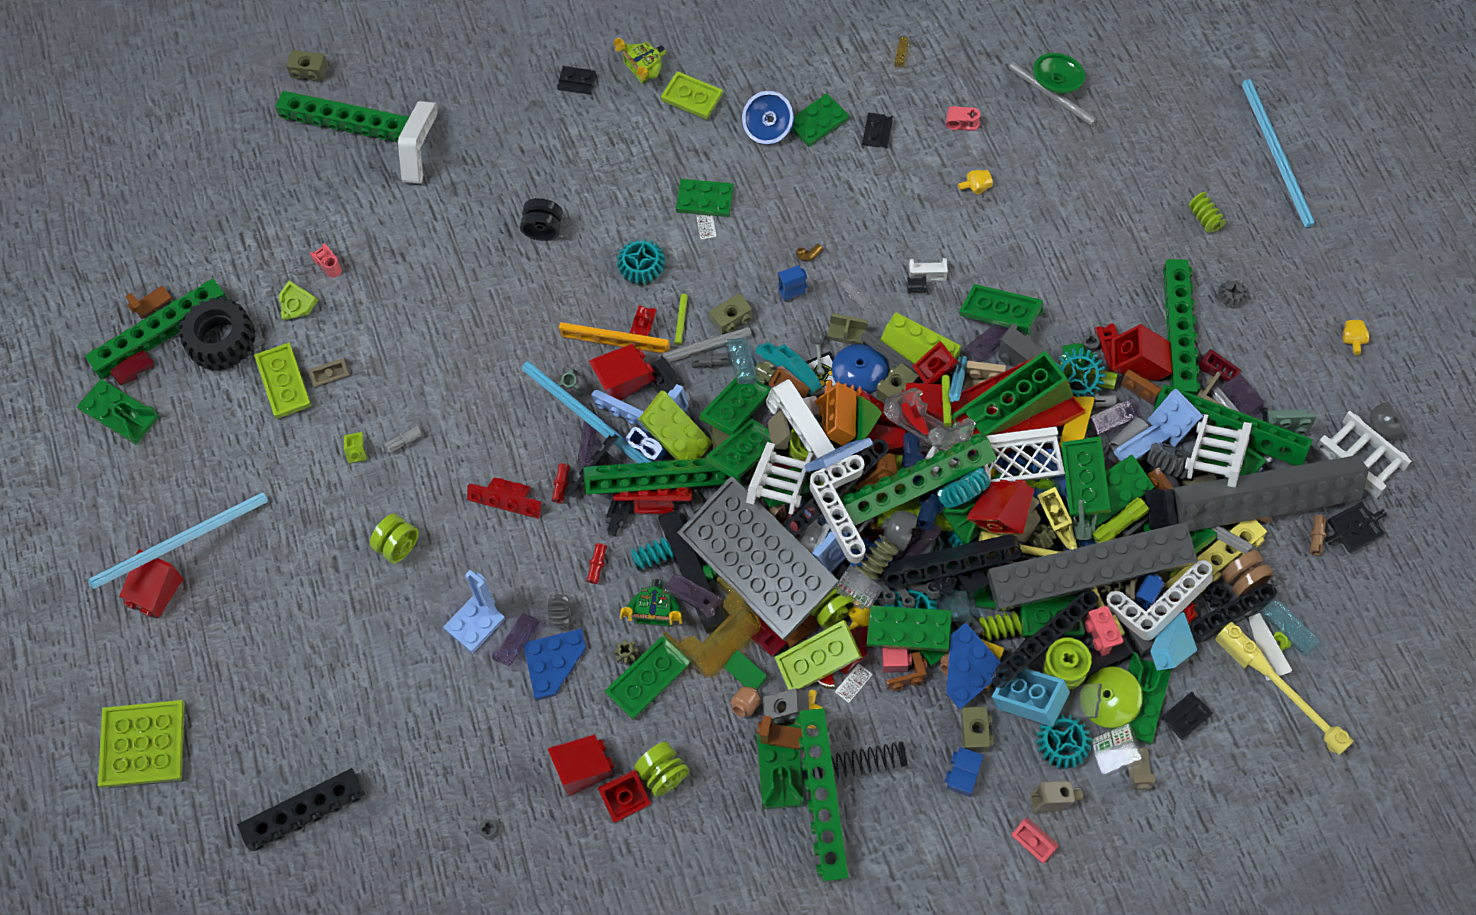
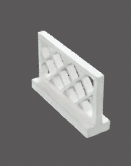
[983,427,1065,482]

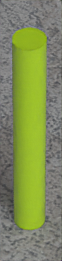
[674,294,688,346]
[942,375,952,427]

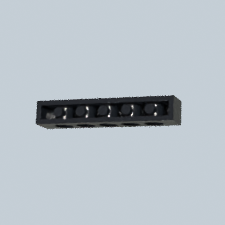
[237,768,366,851]

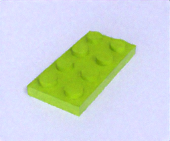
[254,342,312,419]
[638,391,713,460]
[775,620,862,690]

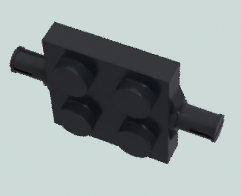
[1325,502,1387,553]

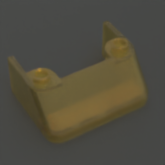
[663,577,761,678]

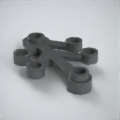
[867,573,942,608]

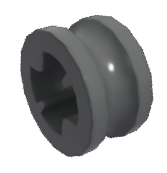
[1082,334,1100,353]
[479,819,499,840]

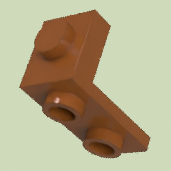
[125,286,172,319]
[886,652,927,691]
[756,715,802,750]

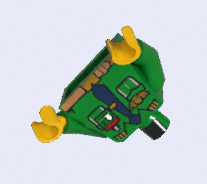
[620,579,682,627]

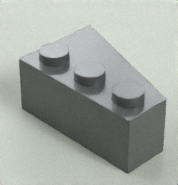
[998,323,1060,367]

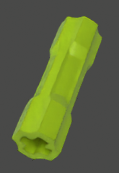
[1060,362,1117,390]
[1092,497,1149,543]

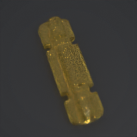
[894,36,908,68]

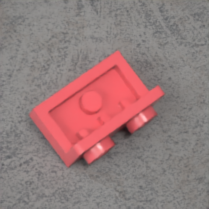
[1084,606,1123,656]

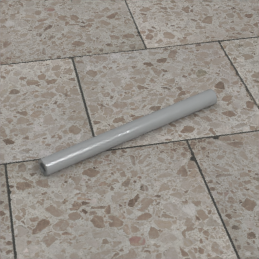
[1009,62,1097,126]

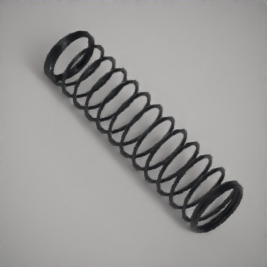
[801,741,908,779]

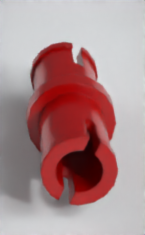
[551,463,570,504]
[586,543,607,584]

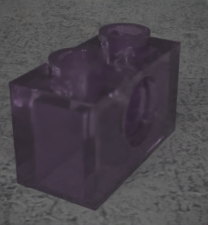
[1222,374,1265,417]

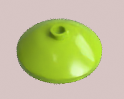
[1081,667,1143,729]

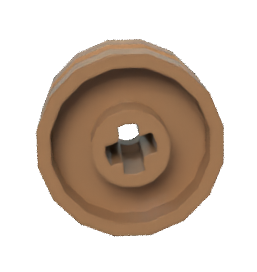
[1221,550,1275,597]

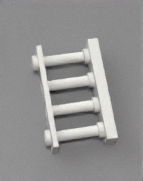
[1315,411,1411,499]
[1185,414,1252,488]
[746,442,812,514]

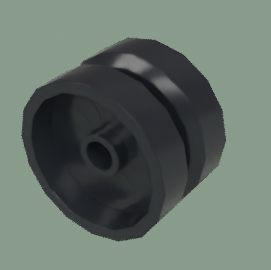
[520,198,563,241]

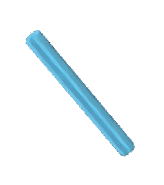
[948,356,968,402]

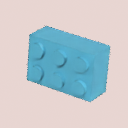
[992,665,1070,727]

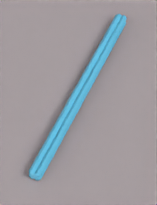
[1242,79,1315,228]
[522,361,653,463]
[88,492,268,589]

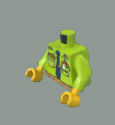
[613,38,666,84]

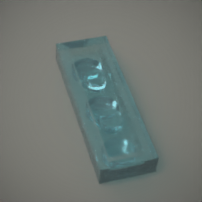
[726,338,757,384]
[1260,598,1320,656]

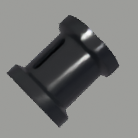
[907,276,926,293]

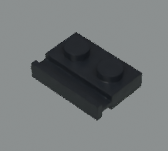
[557,66,597,95]
[862,112,893,149]
[649,355,685,394]
[1161,691,1213,740]

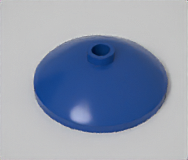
[742,91,794,145]
[832,344,888,394]

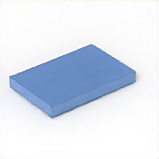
[805,438,873,472]

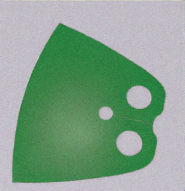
[834,396,882,456]

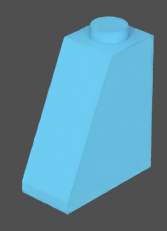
[1150,612,1197,670]

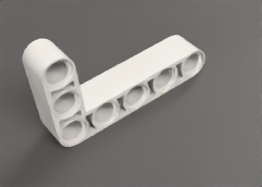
[398,101,437,184]
[766,379,835,460]
[809,455,865,564]
[1107,560,1213,640]

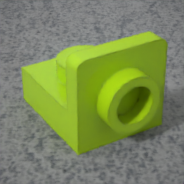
[343,432,367,463]

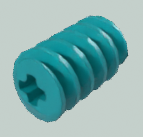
[631,537,674,572]

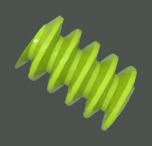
[1188,192,1227,233]
[979,611,1022,641]

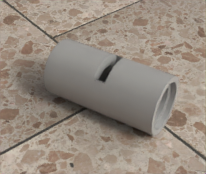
[1109,417,1149,452]

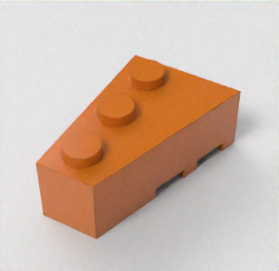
[815,382,857,446]

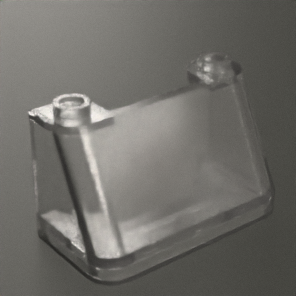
[884,387,976,450]

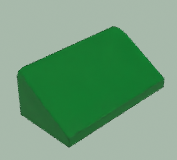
[724,650,767,690]

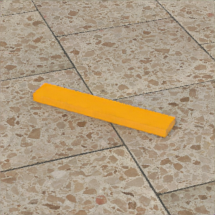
[559,322,670,354]

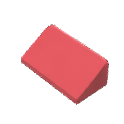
[1011,817,1059,864]

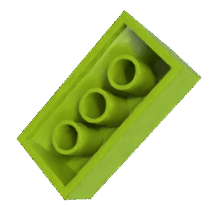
[880,312,961,384]

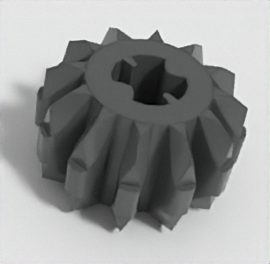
[548,594,569,628]

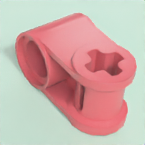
[946,106,980,131]
[309,243,342,278]

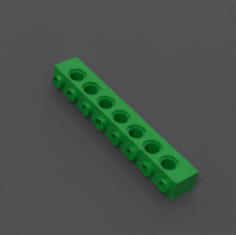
[275,90,409,143]
[1163,259,1200,396]
[85,278,228,379]
[1153,384,1313,466]
[841,433,997,526]
[583,458,741,495]
[795,708,849,881]

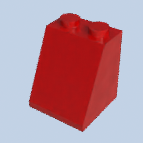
[1111,324,1172,381]
[589,343,655,401]
[900,383,951,436]
[853,424,906,461]
[967,479,1034,535]
[120,549,184,618]
[547,734,614,797]

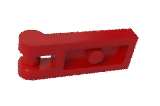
[1094,323,1118,372]

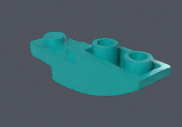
[756,342,822,395]

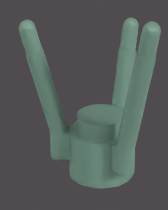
[557,369,582,397]
[1067,497,1098,540]

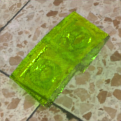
[1013,470,1056,489]

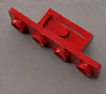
[467,477,541,519]
[614,487,693,513]

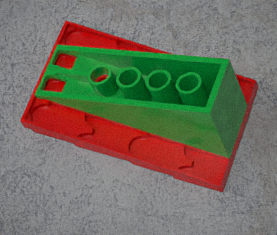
[938,351,1085,457]

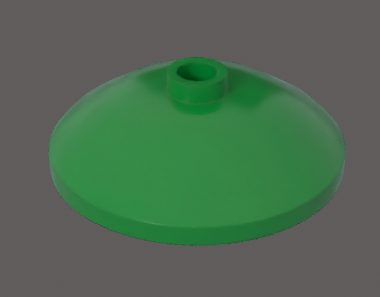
[1033,53,1085,94]

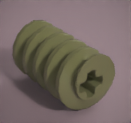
[855,535,898,580]

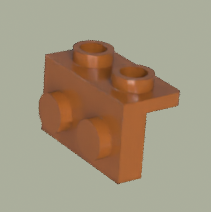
[1121,369,1162,405]

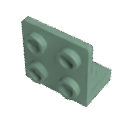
[1267,410,1317,435]

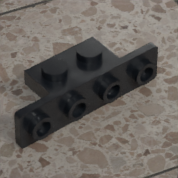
[567,434,622,497]

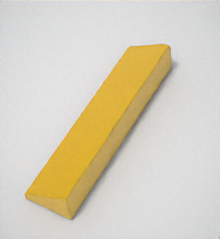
[1059,396,1095,450]

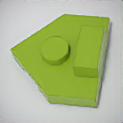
[279,280,319,321]

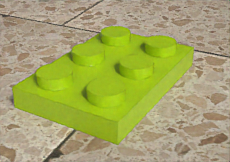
[661,71,723,120]

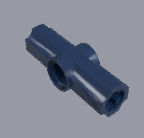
[902,432,925,482]
[916,485,945,531]

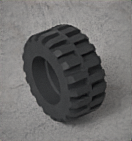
[179,297,256,370]

